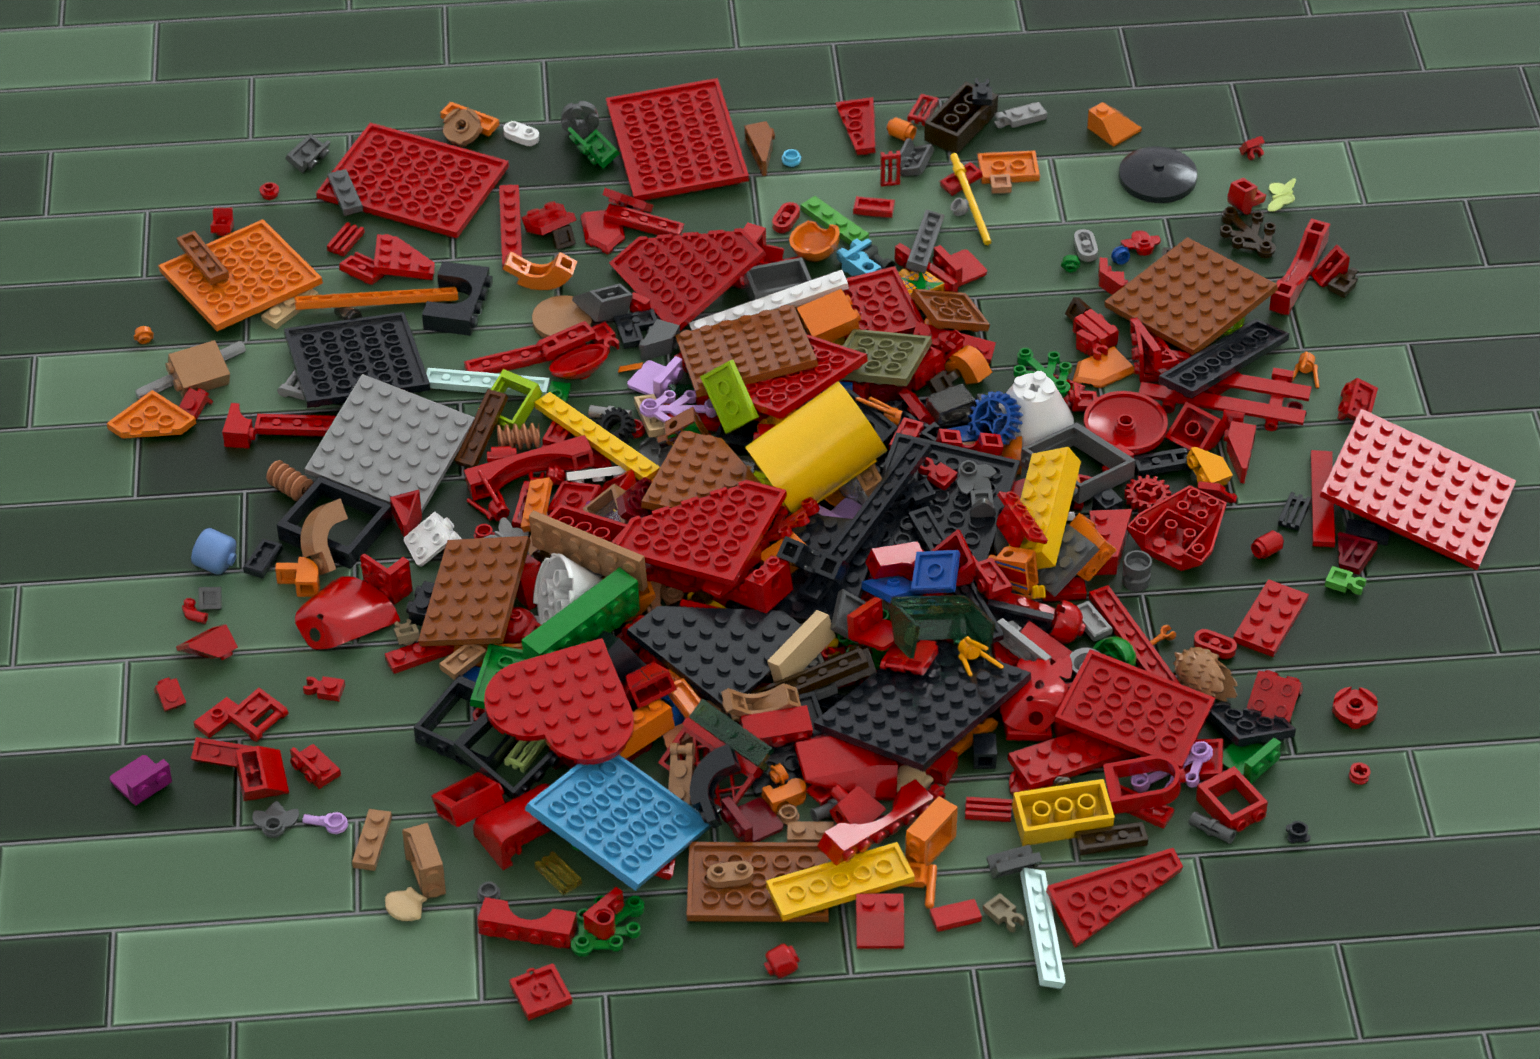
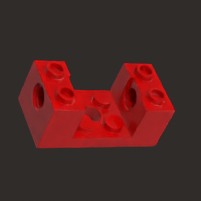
[696,555,793,613]

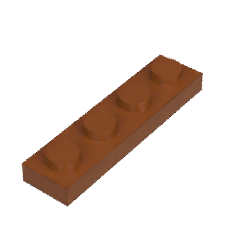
[177,231,230,285]

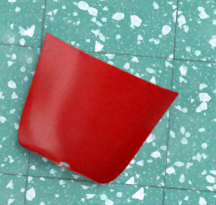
[295,576,400,650]

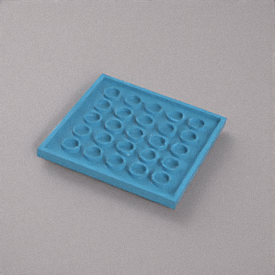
[525,755,711,891]

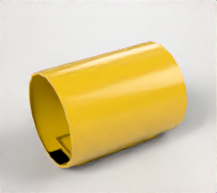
[745,381,887,513]

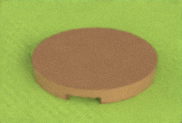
[532,295,593,338]

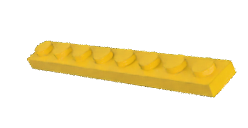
[534,392,660,480]

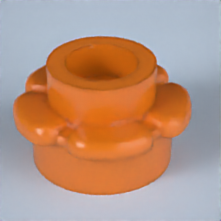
[134,326,154,344]
[769,763,789,785]

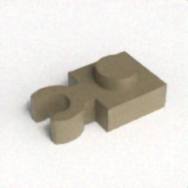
[394,619,420,645]
[983,893,1025,933]

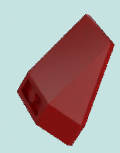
[1127,485,1227,571]
[794,734,898,800]

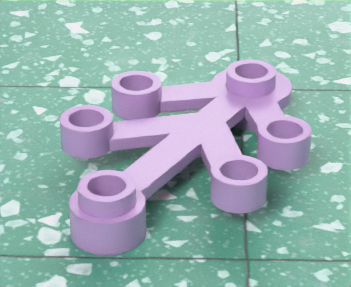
[639,390,717,423]
[1131,741,1213,793]

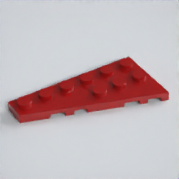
[1046,848,1183,948]

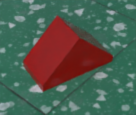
[1310,245,1350,287]

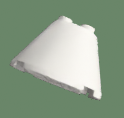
[997,371,1074,448]
[533,553,603,625]

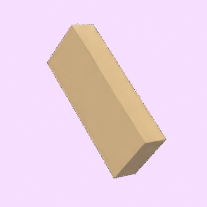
[767,610,835,682]

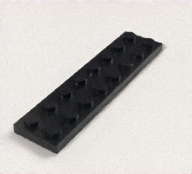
[1158,319,1289,399]

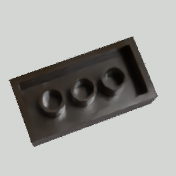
[924,81,998,154]

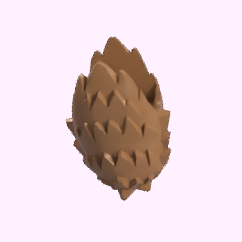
[1173,647,1238,702]

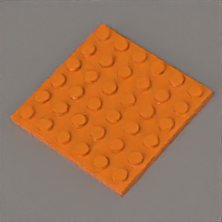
[158,219,323,331]

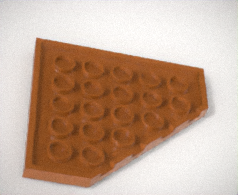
[641,430,775,534]

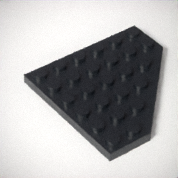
[627,606,802,712]

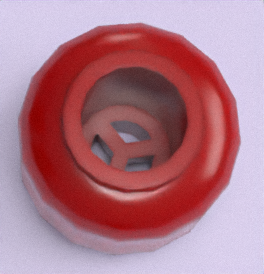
[763,944,800,979]

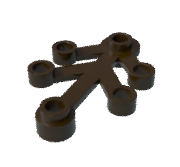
[1220,207,1276,258]

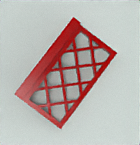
[658,717,764,809]

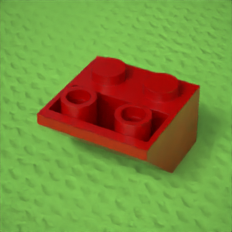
[235,746,289,801]

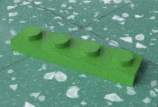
[800,196,869,245]

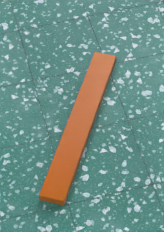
[295,287,458,310]

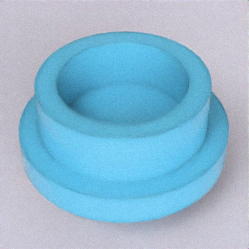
[782,149,801,167]

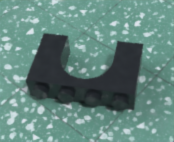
[422,261,493,336]

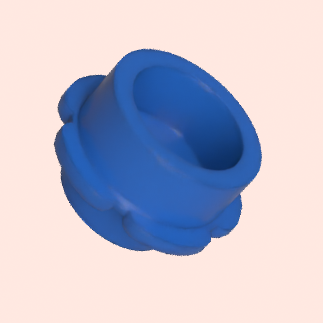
[1111,246,1130,265]

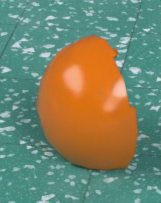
[789,220,840,262]

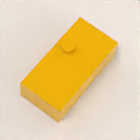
[1012,779,1115,846]

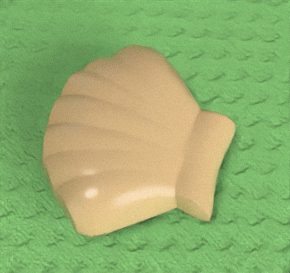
[897,765,934,793]
[385,887,427,921]

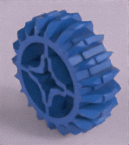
[968,391,1023,445]

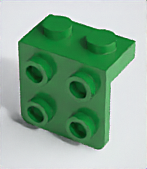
[567,127,620,169]
[1223,738,1281,783]

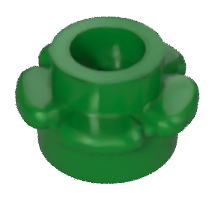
[1061,255,1080,272]

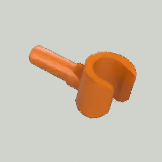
[1150,625,1176,645]

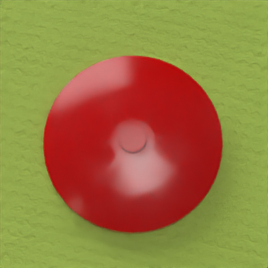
[1083,391,1168,455]

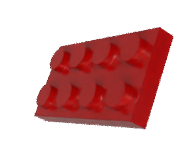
[1233,579,1309,657]

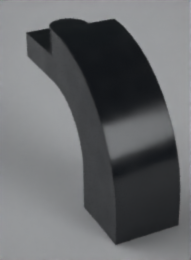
[690,744,742,828]

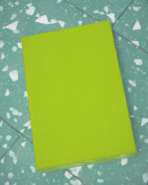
[700,360,759,434]

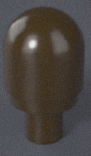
[689,589,714,605]

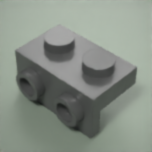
[285,133,331,173]
[895,138,934,177]

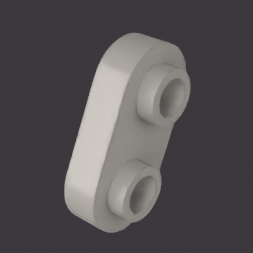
[1074,229,1098,262]

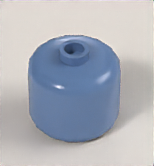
[191,528,237,575]

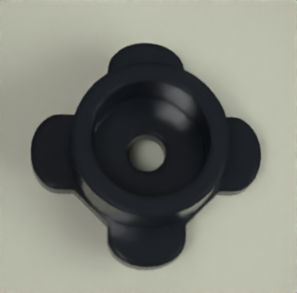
[1285,821,1310,843]

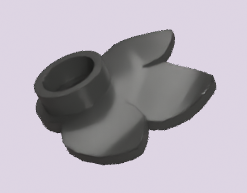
[957,460,997,495]
[253,801,299,838]

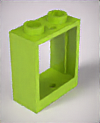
[478,369,543,430]

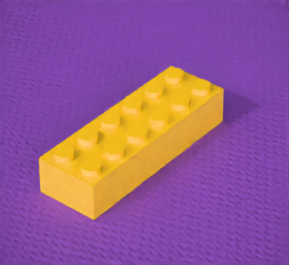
[1009,447,1081,570]

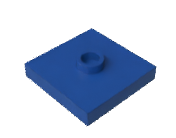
[911,550,961,594]
[861,576,923,604]

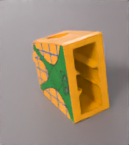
[899,269,944,310]

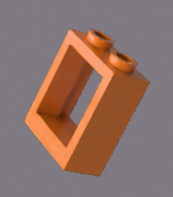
[905,796,958,866]

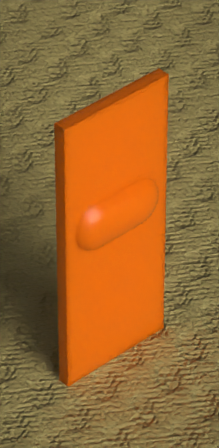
[618,362,643,373]

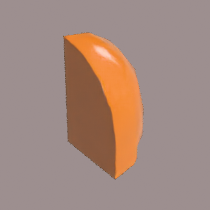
[1001,436,1022,475]

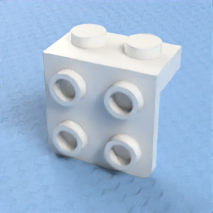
[404,512,461,567]

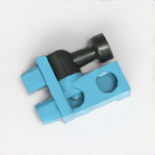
[837,238,895,276]

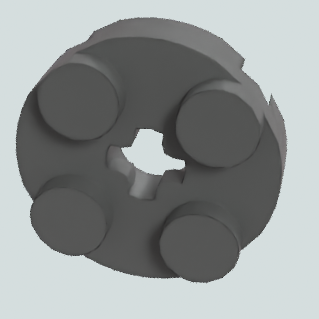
[561,101,599,138]

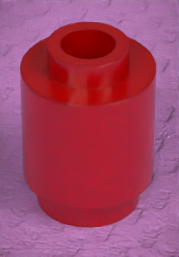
[487,446,517,463]
[1251,530,1284,559]

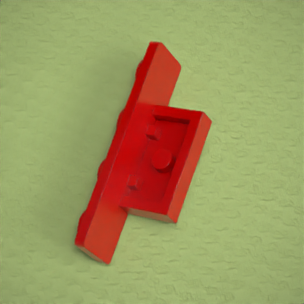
[996,491,1048,548]

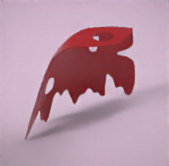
[1000,653,1072,733]

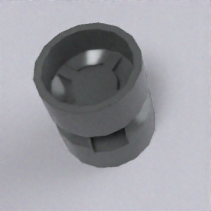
[1122,550,1152,592]

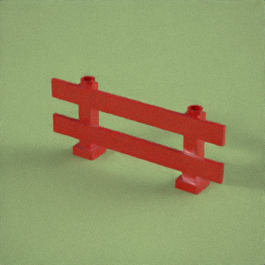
[1139,350,1312,432]

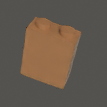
[166,340,230,398]

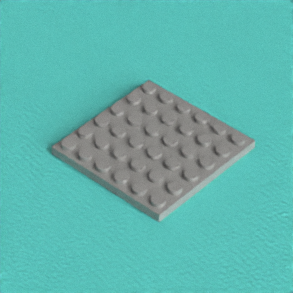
[305,374,475,513]

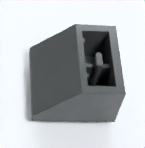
[572,284,633,322]

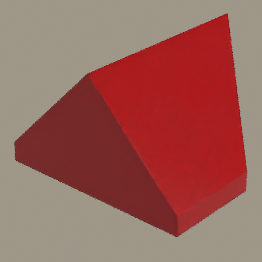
[390,489,422,538]

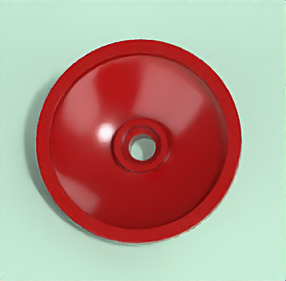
[549,344,609,380]

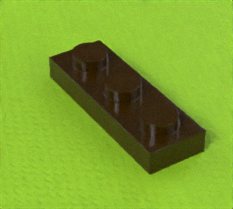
[1075,822,1148,855]

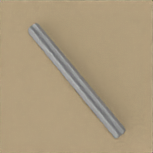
[135,341,246,399]

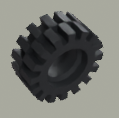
[597,407,637,444]

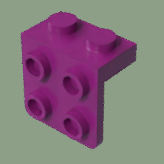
[110,755,172,806]

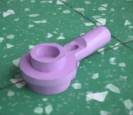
[303,812,348,834]

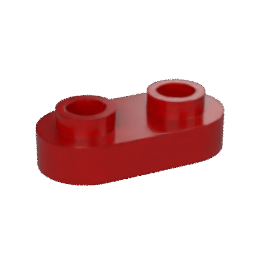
[772,202,800,233]
[1194,629,1237,659]

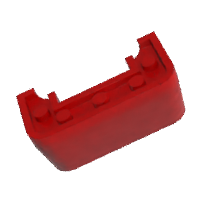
[473,784,552,870]

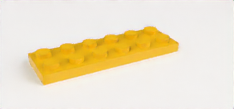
[766,842,915,921]

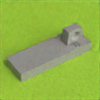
[997,618,1051,661]

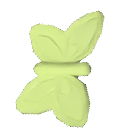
[1268,178,1296,212]

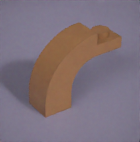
[300,499,348,575]
[721,683,801,722]

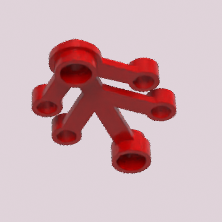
[759,497,820,552]

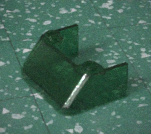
[889,595,996,659]

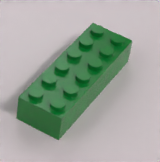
[521,567,640,660]

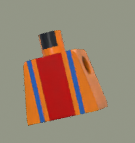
[988,546,1039,595]

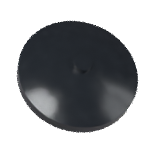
[1119,146,1197,203]

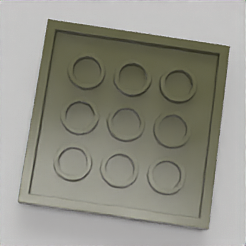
[839,329,932,387]

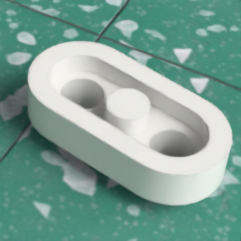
[503,121,539,146]

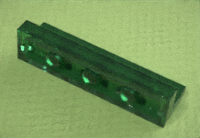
[689,699,774,772]

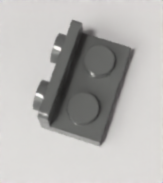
[986,845,1042,879]

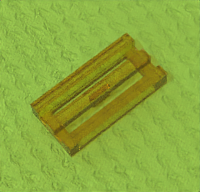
[535,851,582,896]

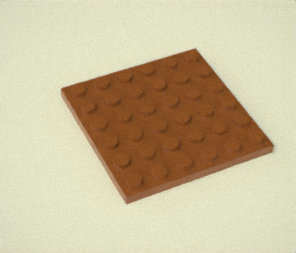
[1104,237,1278,355]
[675,305,818,397]

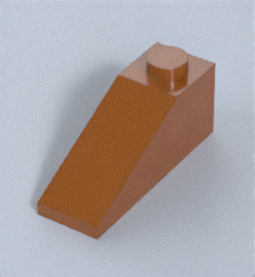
[745,121,775,176]

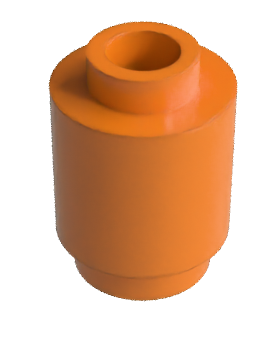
[887,117,917,141]

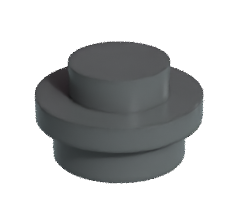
[477,882,501,903]

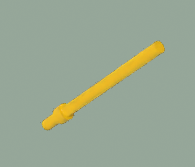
[950,153,992,245]

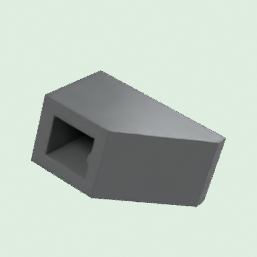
[639,319,680,361]

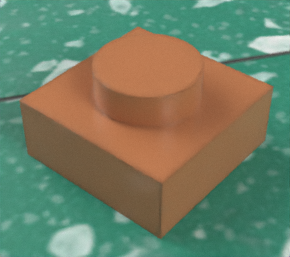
[990,174,1012,194]

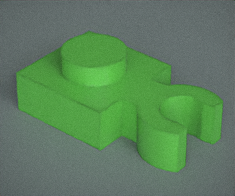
[1325,566,1366,595]

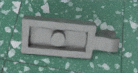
[994,102,1047,128]

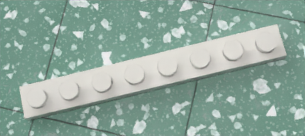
[689,270,849,331]

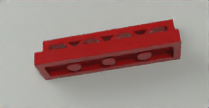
[1130,317,1178,370]

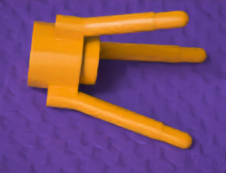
[958,636,1004,677]

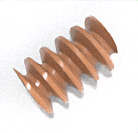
[497,423,540,450]
[266,460,314,501]

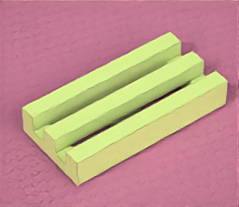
[504,739,547,773]

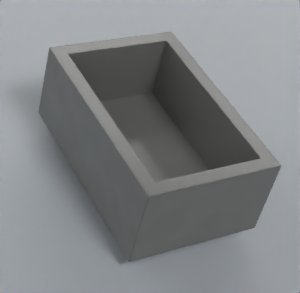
[744,257,812,301]

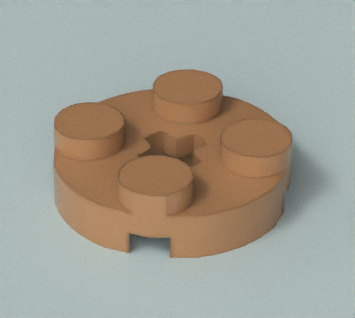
[443,108,482,147]

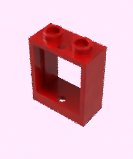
[1196,766,1268,832]
[431,772,505,827]

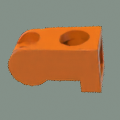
[762,778,806,815]

